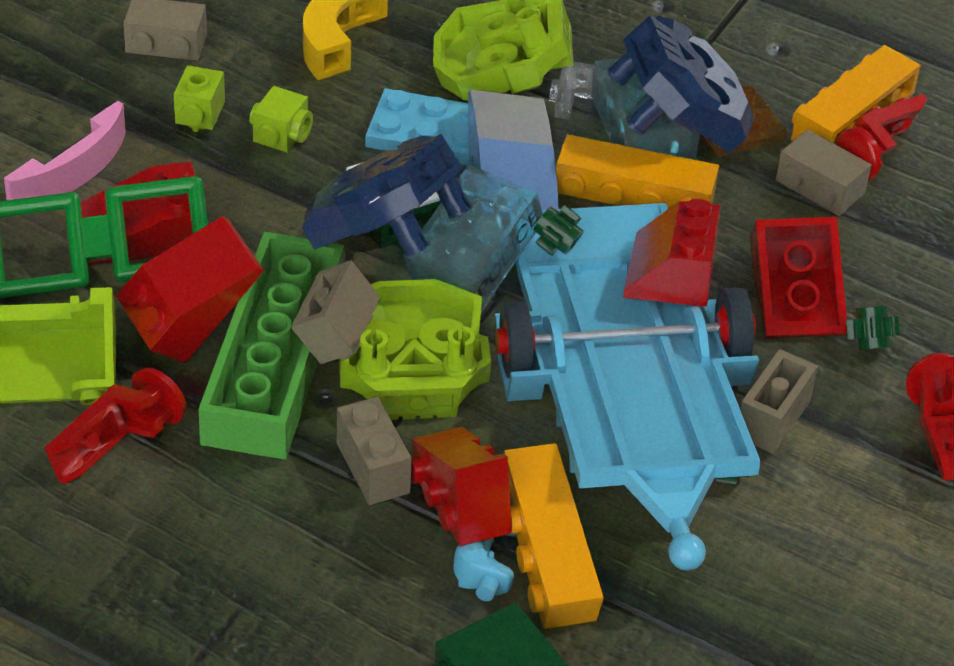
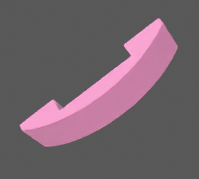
[4,101,126,200]

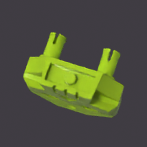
[433,0,574,100]
[339,279,491,420]

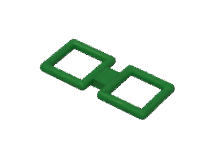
[0,176,208,299]

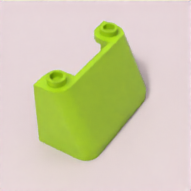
[0,287,116,406]

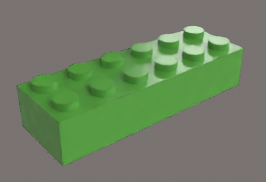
[198,232,345,460]

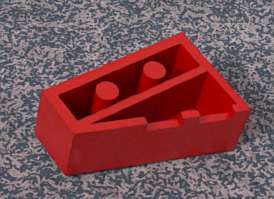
[411,427,512,546]

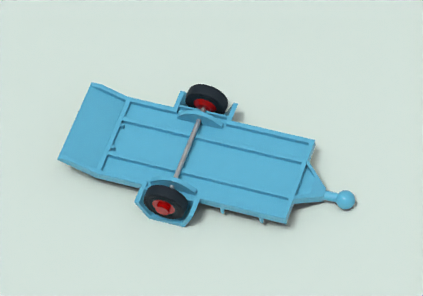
[495,203,760,571]

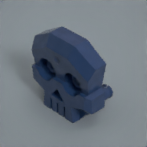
[607,15,754,154]
[302,134,473,257]

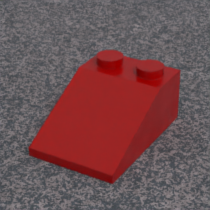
[81,161,195,265]
[116,216,265,363]
[750,217,847,338]

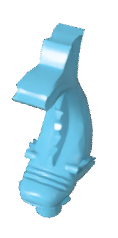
[453,534,517,601]

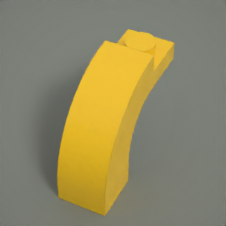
[303,0,388,80]

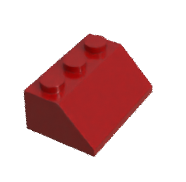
[623,199,721,307]

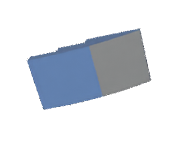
[468,90,558,222]

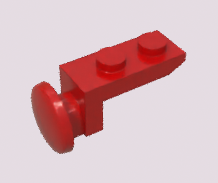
[835,94,928,182]
[906,353,954,481]
[44,368,187,484]

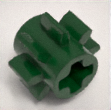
[533,205,584,256]
[846,306,900,350]

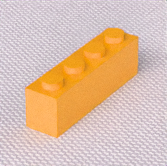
[791,45,921,144]
[556,134,719,209]
[504,443,604,629]

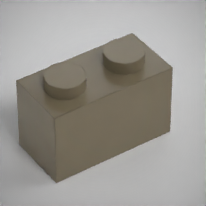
[123,0,207,61]
[776,130,872,216]
[291,260,380,364]
[740,349,818,454]
[337,396,412,505]

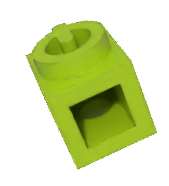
[174,65,225,132]
[249,86,313,153]

